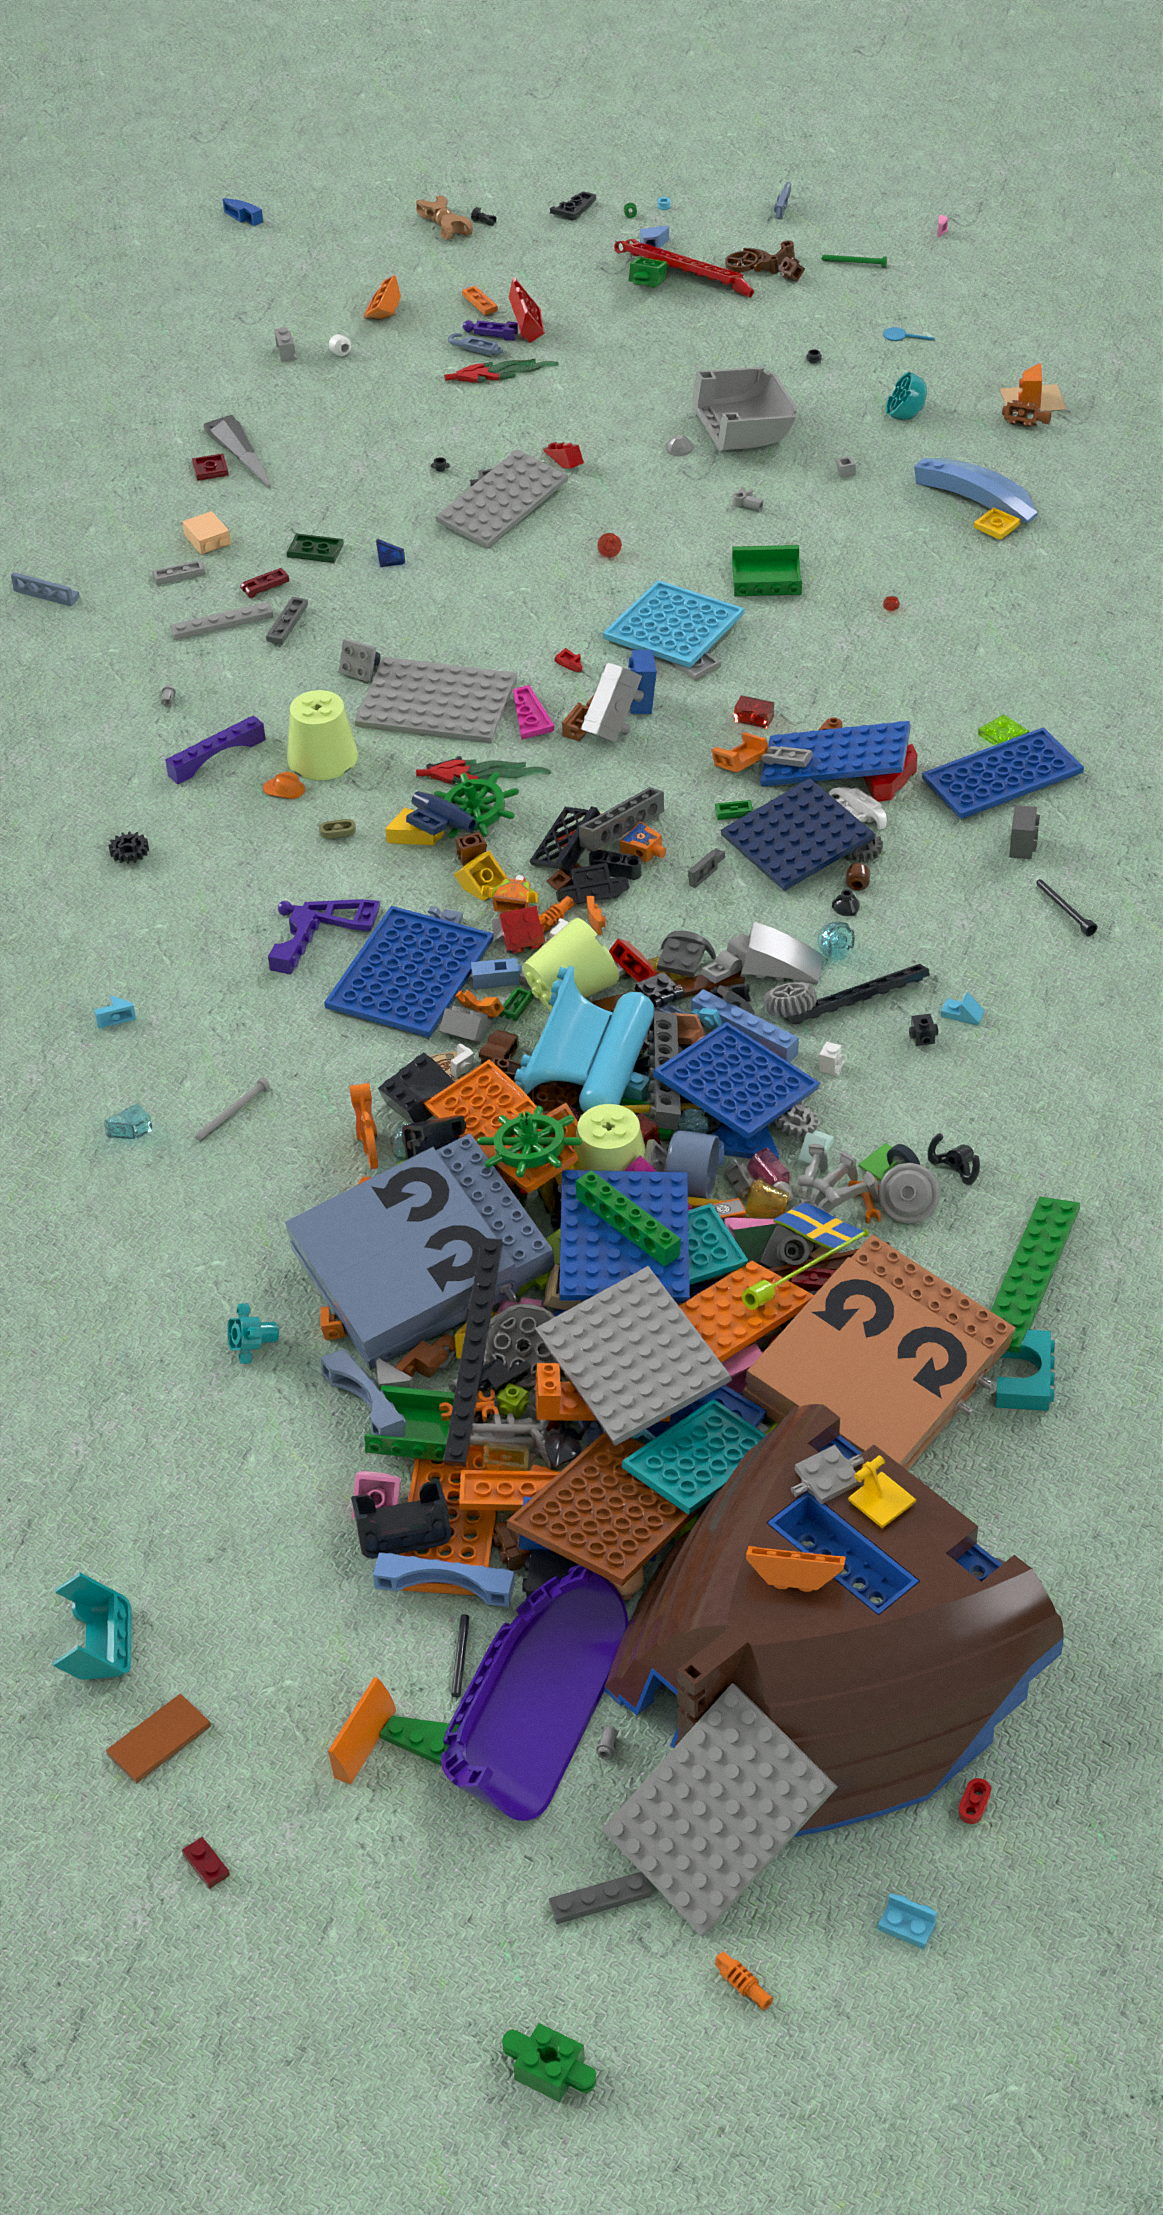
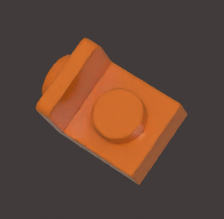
[321,1306,346,1340]

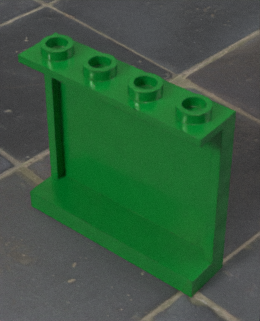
[732,545,802,596]
[364,1385,455,1461]

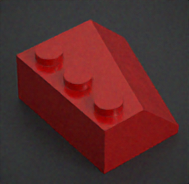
[509,277,545,343]

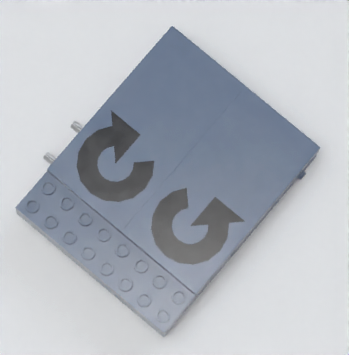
[285,1134,555,1370]

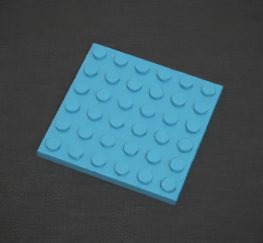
[603,580,745,668]

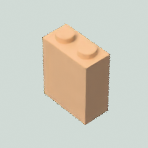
[182,511,231,555]

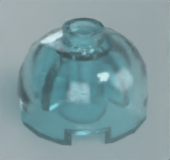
[818,922,855,960]

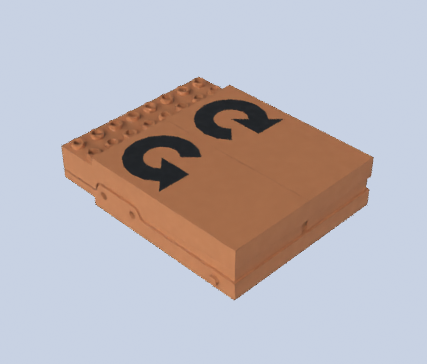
[742,1234,1015,1471]

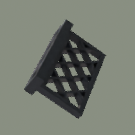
[529,806,601,875]

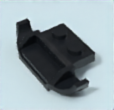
[556,863,630,905]

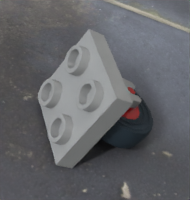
[338,638,381,682]

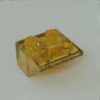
[480,1440,529,1471]

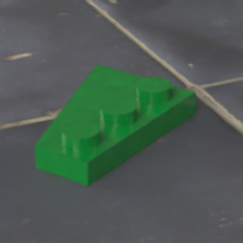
[380,1716,459,1766]

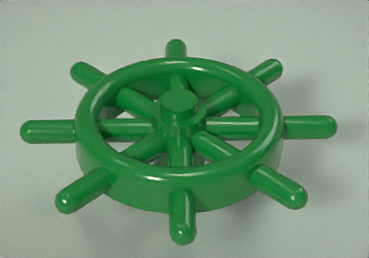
[434,772,519,838]
[477,1106,583,1178]

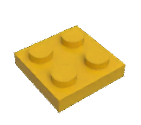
[974,507,1021,540]

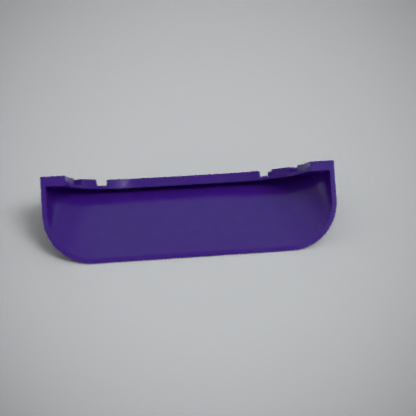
[441,1565,629,1821]

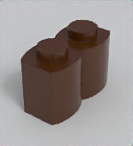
[479,1030,519,1064]

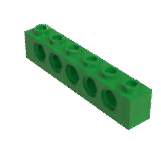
[576,1170,681,1267]

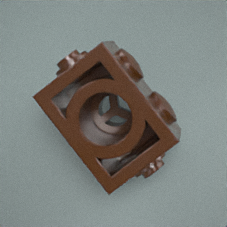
[456,832,487,866]

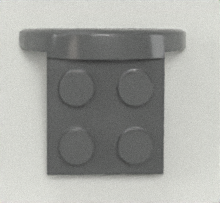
[657,931,716,978]

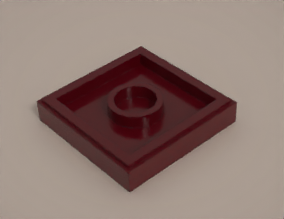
[192,453,229,481]

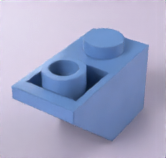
[640,225,669,248]

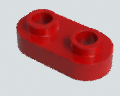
[958,1778,991,1824]

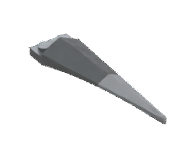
[204,415,271,489]

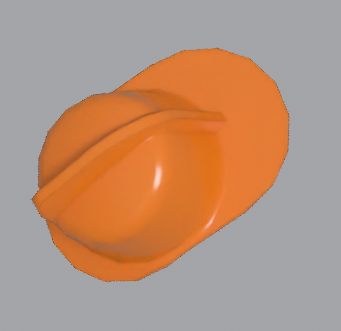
[263,772,305,799]

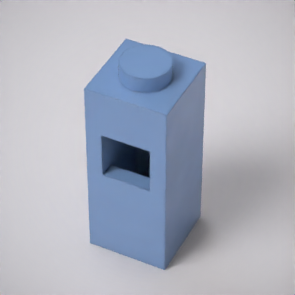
[471,958,522,989]

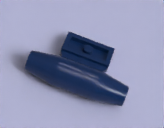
[406,791,477,836]

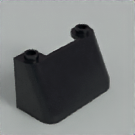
[402,1115,466,1160]
[351,1480,451,1559]

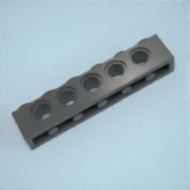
[579,787,664,851]

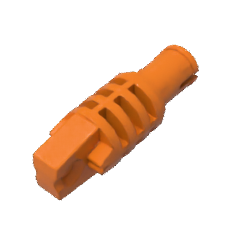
[539,896,574,933]
[715,1951,774,2011]

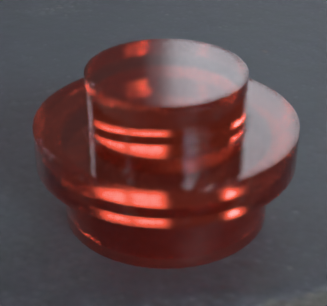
[883,596,900,611]

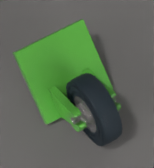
[858,1143,920,1181]

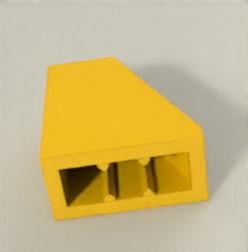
[385,807,444,845]

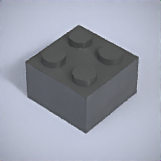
[1009,805,1040,859]

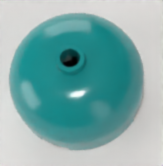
[885,372,927,420]

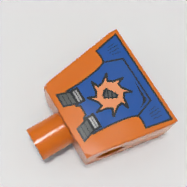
[620,822,666,862]

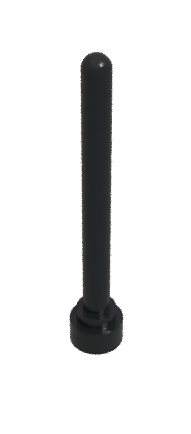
[1036,879,1098,937]

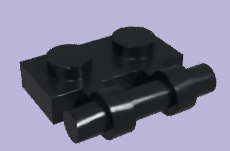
[634,972,685,1008]

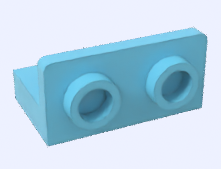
[878,1893,937,1949]

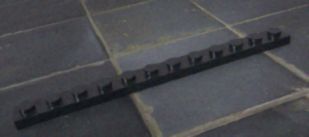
[444,1238,503,1467]

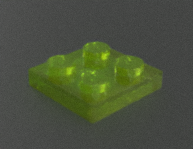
[978,714,1029,746]

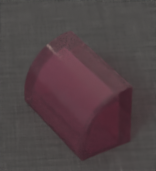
[747,1147,790,1196]

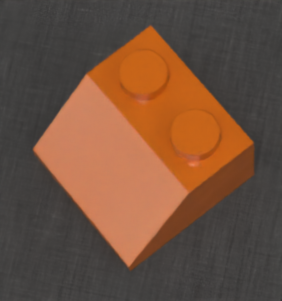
[1018,364,1042,408]

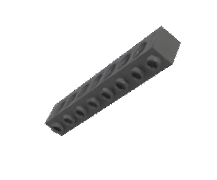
[647,1011,681,1130]

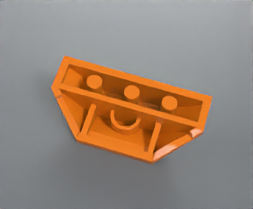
[363,275,401,319]
[746,1546,846,1592]

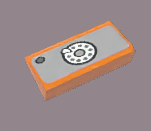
[699,1198,746,1221]

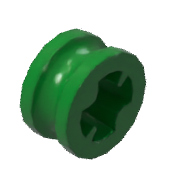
[624,203,637,218]

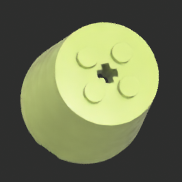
[287,690,358,780]
[522,918,619,1011]
[574,1104,645,1171]

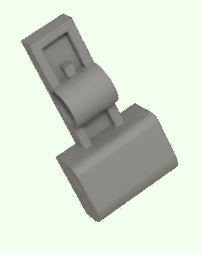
[701,934,750,983]

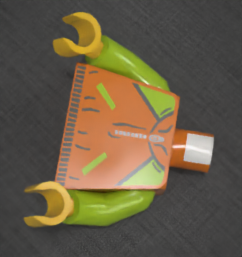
[481,875,539,912]

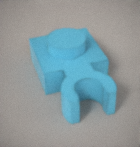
[690,1008,723,1029]

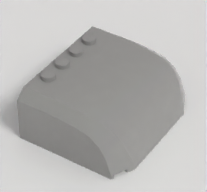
[692,367,797,451]

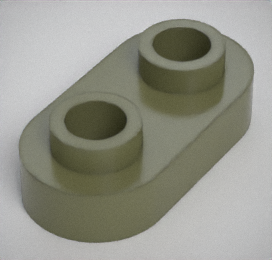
[319,819,356,839]

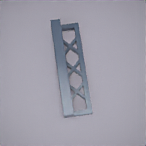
[11,572,80,606]

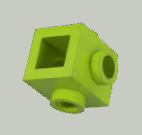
[497,1383,529,1419]

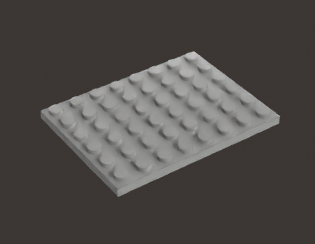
[355,657,517,743]
[535,1266,732,1446]
[602,1683,837,1936]

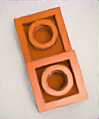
[587,896,606,935]

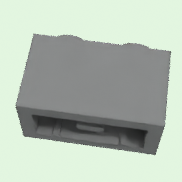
[439,1006,493,1042]

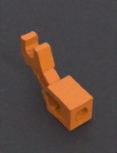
[455,990,505,1018]

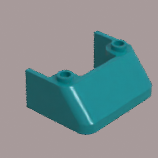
[53,1572,131,1680]

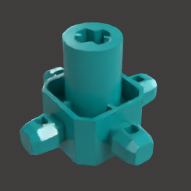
[227,1303,279,1364]

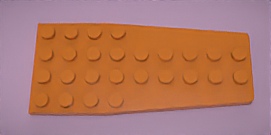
[424,1059,578,1193]

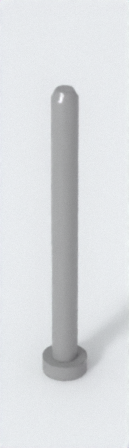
[195,1078,270,1140]

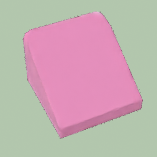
[938,215,948,237]

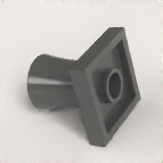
[758,1224,815,1268]

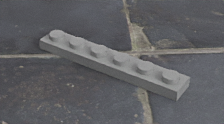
[170,602,274,640]

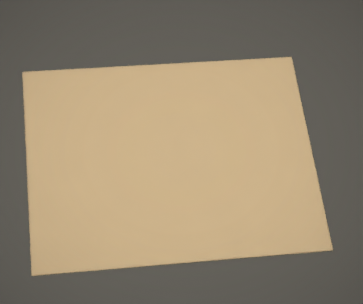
[1000,384,1066,414]

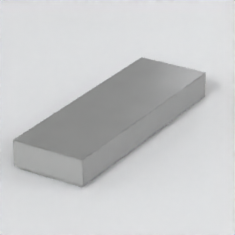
[152,560,205,585]

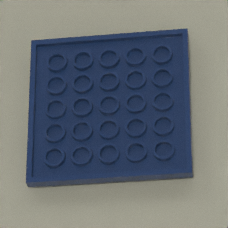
[721,778,875,891]

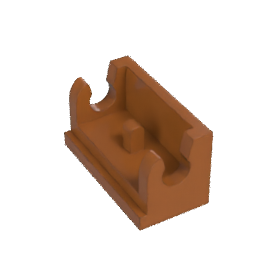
[562,702,589,742]

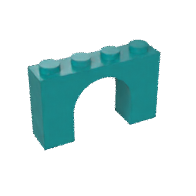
[996,1330,1055,1411]

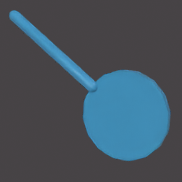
[884,327,935,341]

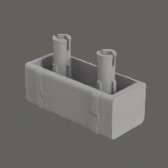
[581,663,644,743]

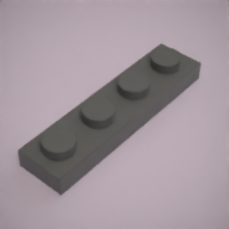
[266,597,308,644]
[549,1872,651,1924]

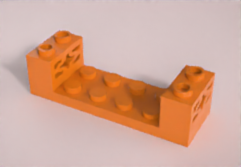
[535,1363,671,1421]

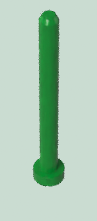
[821,254,887,267]

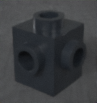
[909,1013,938,1046]

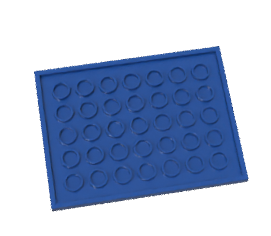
[324,906,494,1038]
[559,1170,690,1303]

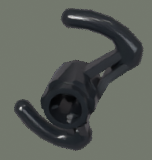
[927,1133,980,1185]

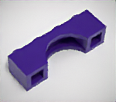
[268,907,320,975]

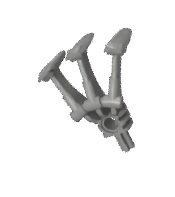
[796,1144,879,1234]

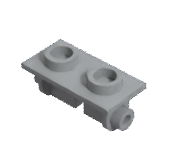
[726,1158,758,1199]

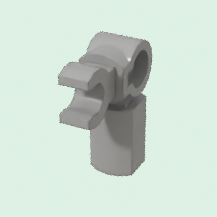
[733,487,764,512]

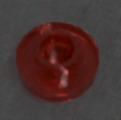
[597,533,622,558]

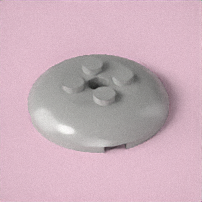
[484,1304,560,1388]

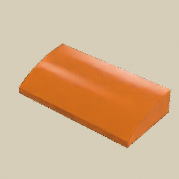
[328,1677,396,1785]

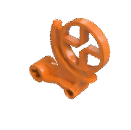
[349,1083,378,1170]

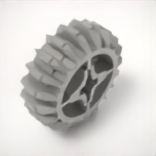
[764,981,817,1018]

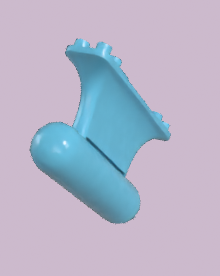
[514,965,654,1113]

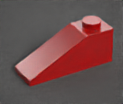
[609,938,658,983]

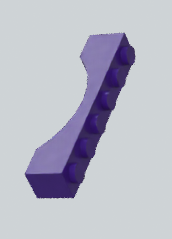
[165,715,266,784]

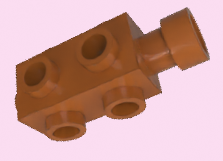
[1002,400,1052,427]

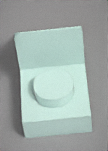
[798,1130,834,1166]

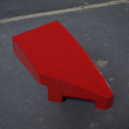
[554,648,583,672]

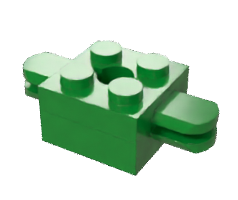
[628,257,667,288]
[502,2023,596,2102]

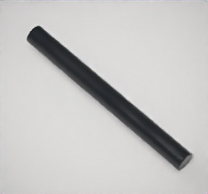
[451,1614,470,1698]

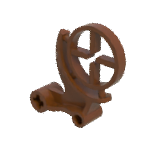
[725,240,795,274]

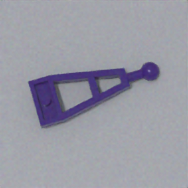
[278,899,380,931]

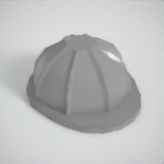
[666,435,693,456]

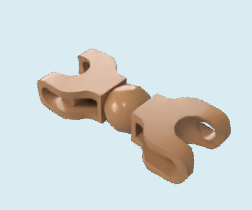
[416,195,473,240]

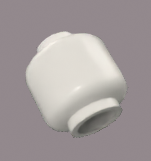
[329,334,351,357]

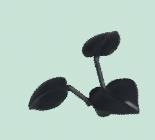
[531,1388,602,1468]

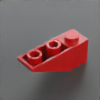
[543,442,584,469]

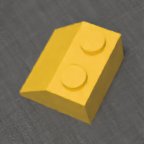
[453,850,508,901]

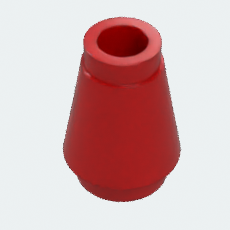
[732,277,754,298]

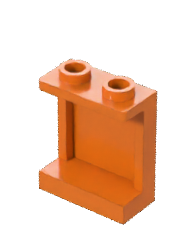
[711,732,768,772]

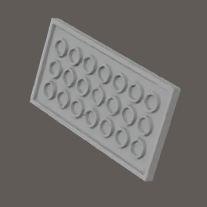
[436,449,568,549]

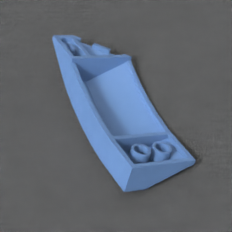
[914,458,1037,523]

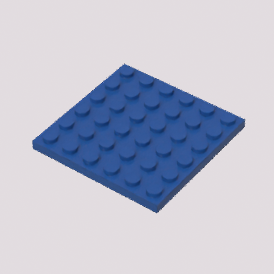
[653,1022,820,1139]

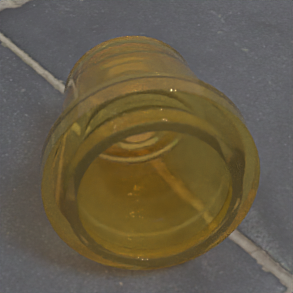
[746,1178,789,1219]

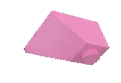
[352,1471,400,1519]

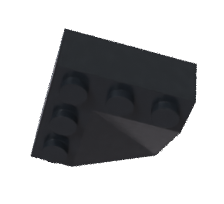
[378,1052,455,1124]

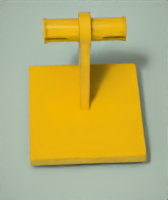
[848,1455,916,1529]

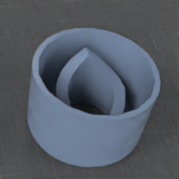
[665,1130,719,1199]

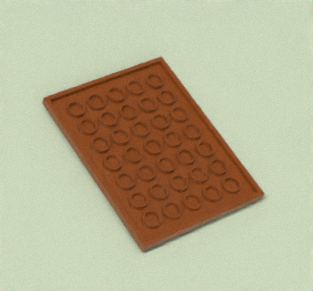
[507,1432,711,1586]

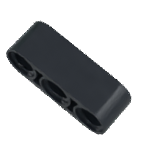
[589,850,642,880]

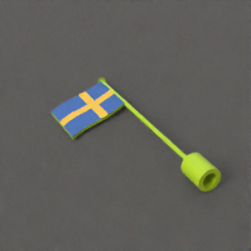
[742,1203,869,1310]

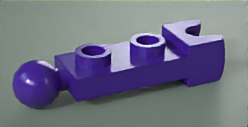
[462,320,518,341]

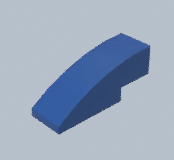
[222,198,263,226]

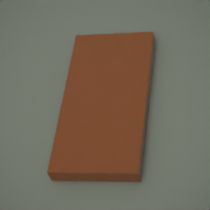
[106,1693,211,1784]

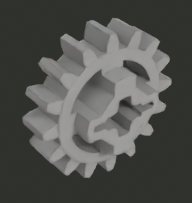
[774,1104,819,1138]

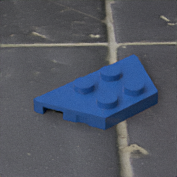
[712,1124,779,1163]

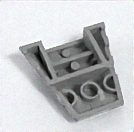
[741,922,823,984]

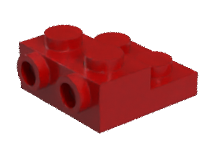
[499,906,546,954]

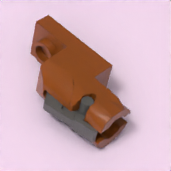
[395,1334,456,1378]

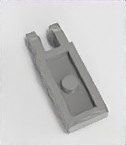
[762,746,813,767]

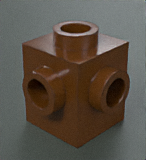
[778,256,805,282]

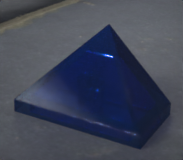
[376,539,405,567]

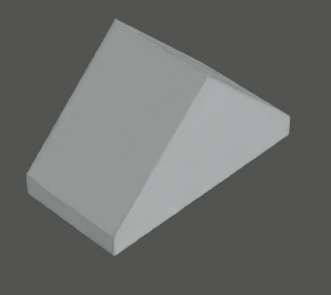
[376,1358,413,1389]

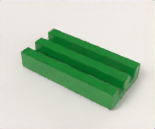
[715,800,753,820]
[499,987,534,1021]

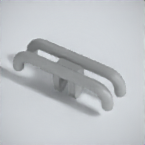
[470,1414,549,1446]

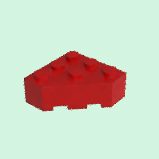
[863,744,918,802]

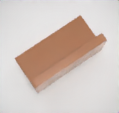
[670,1013,705,1045]

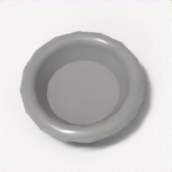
[878,1163,940,1225]

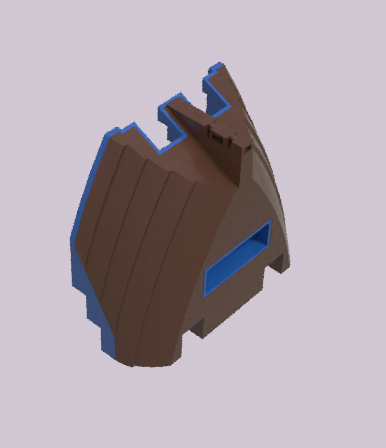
[605,1404,1064,1838]

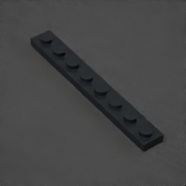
[784,964,930,1025]

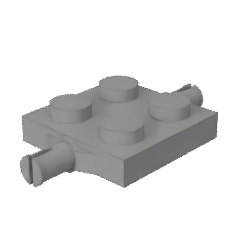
[791,1445,864,1505]

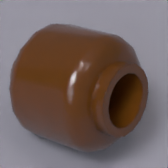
[845,863,871,891]

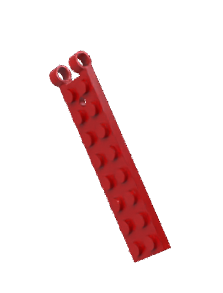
[614,239,744,285]

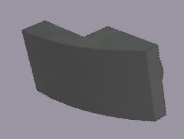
[717,985,755,1015]

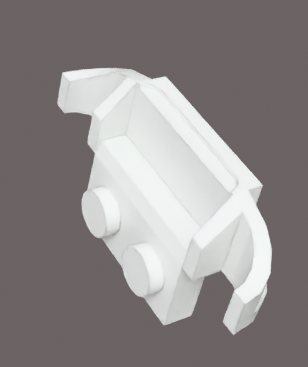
[829,787,887,830]

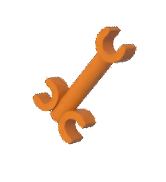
[848,1177,881,1224]
[440,1389,499,1422]

